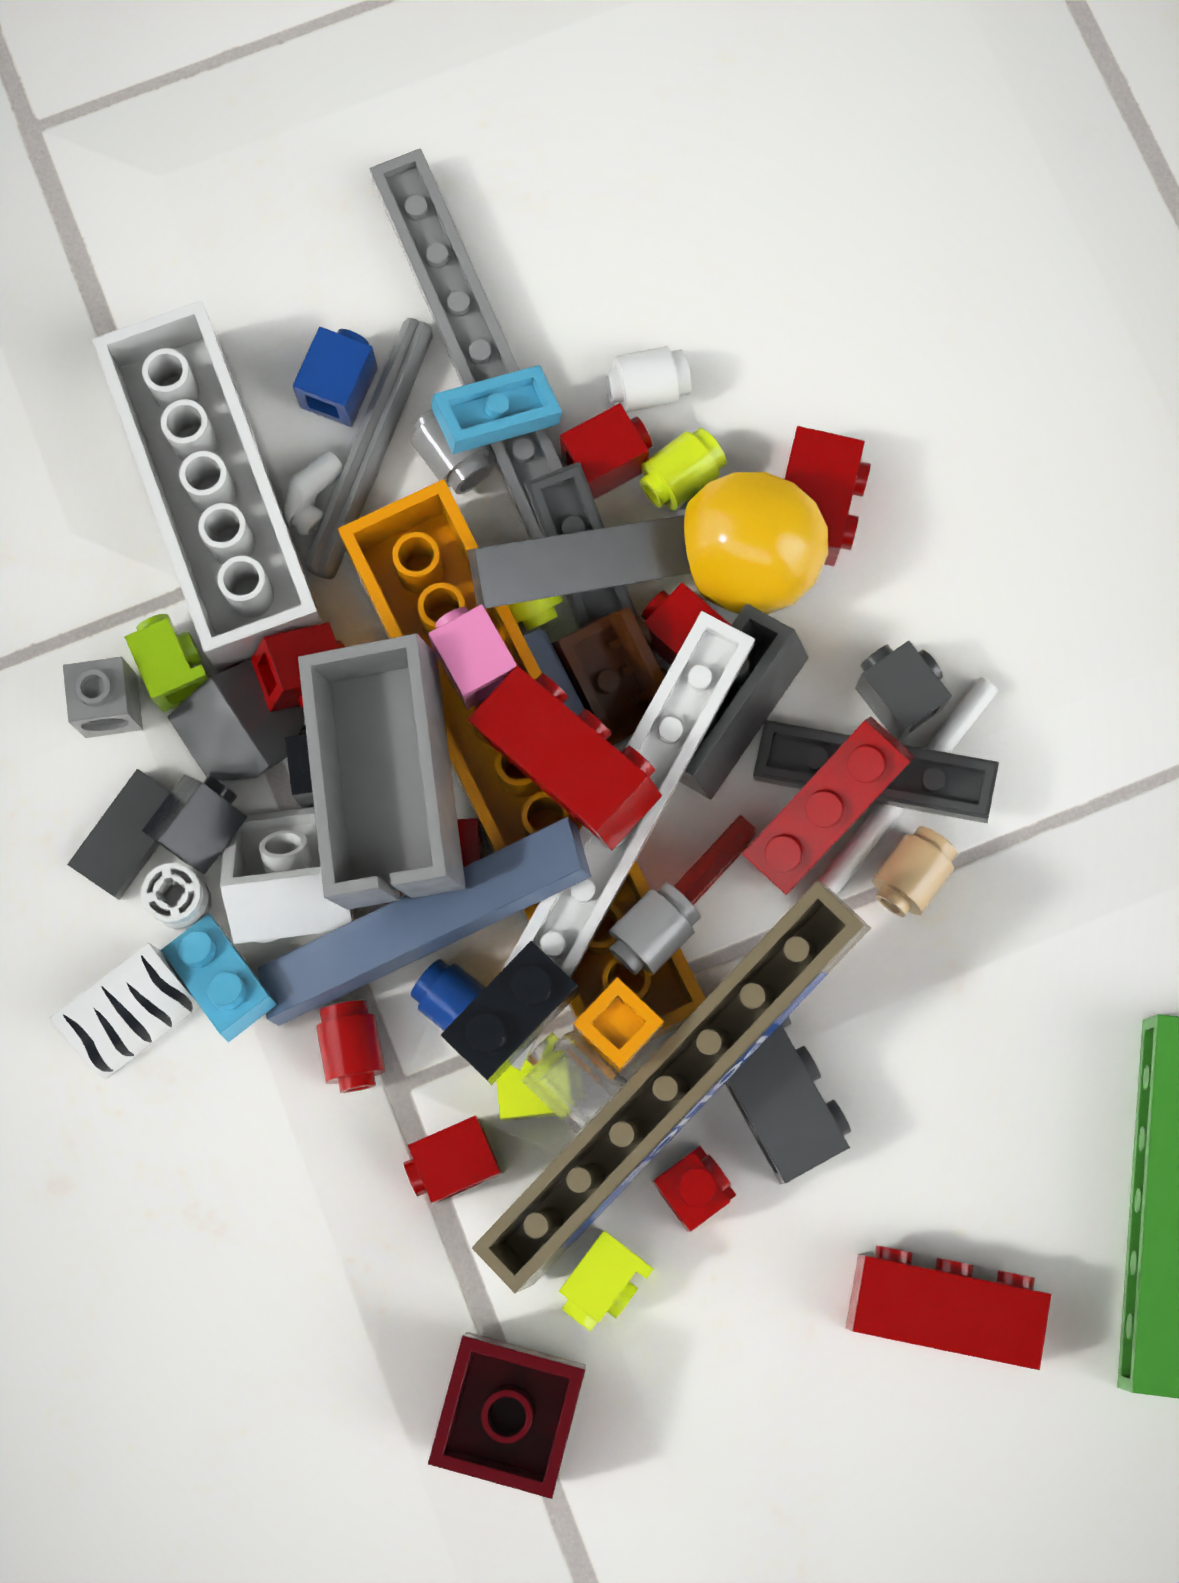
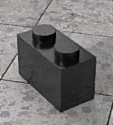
[441,941,579,1085]

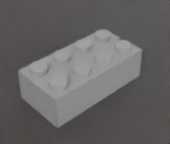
[298,633,466,910]

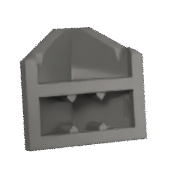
[167,660,305,782]

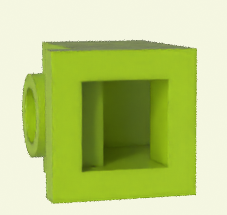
[124,614,210,713]

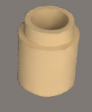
[872,826,958,917]

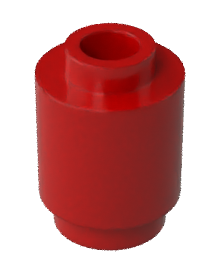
[316,1000,386,1093]

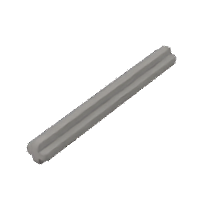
[305,318,433,579]

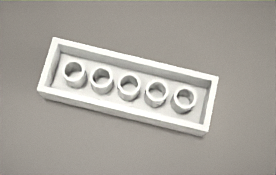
[92,300,323,671]

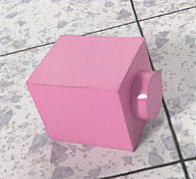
[428,604,517,710]

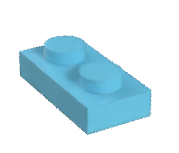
[431,365,562,454]
[161,913,277,1043]

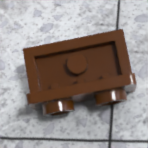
[551,606,667,745]

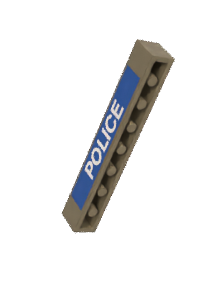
[472,881,871,1294]

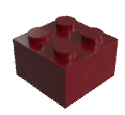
[428,1332,586,1499]

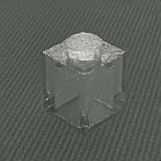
[521,1030,628,1134]

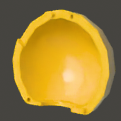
[684,472,828,615]

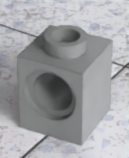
[63,657,143,738]

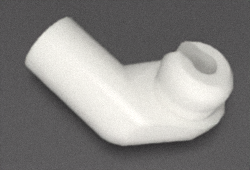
[283,451,343,536]

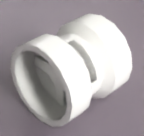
[141,863,211,930]

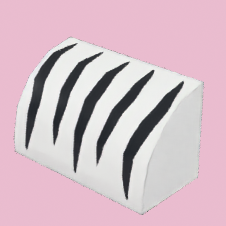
[49,942,200,1080]

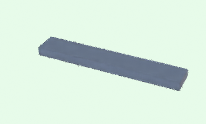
[258,817,591,1026]

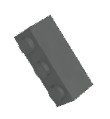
[679,603,809,800]
[725,1016,851,1184]

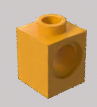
[573,977,664,1073]

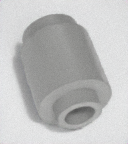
[411,409,493,494]
[609,882,701,975]

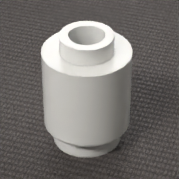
[604,346,691,413]

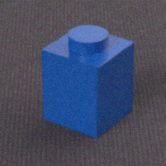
[292,326,378,427]

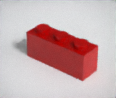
[467,665,662,851]
[742,716,915,895]
[845,1245,1052,1370]

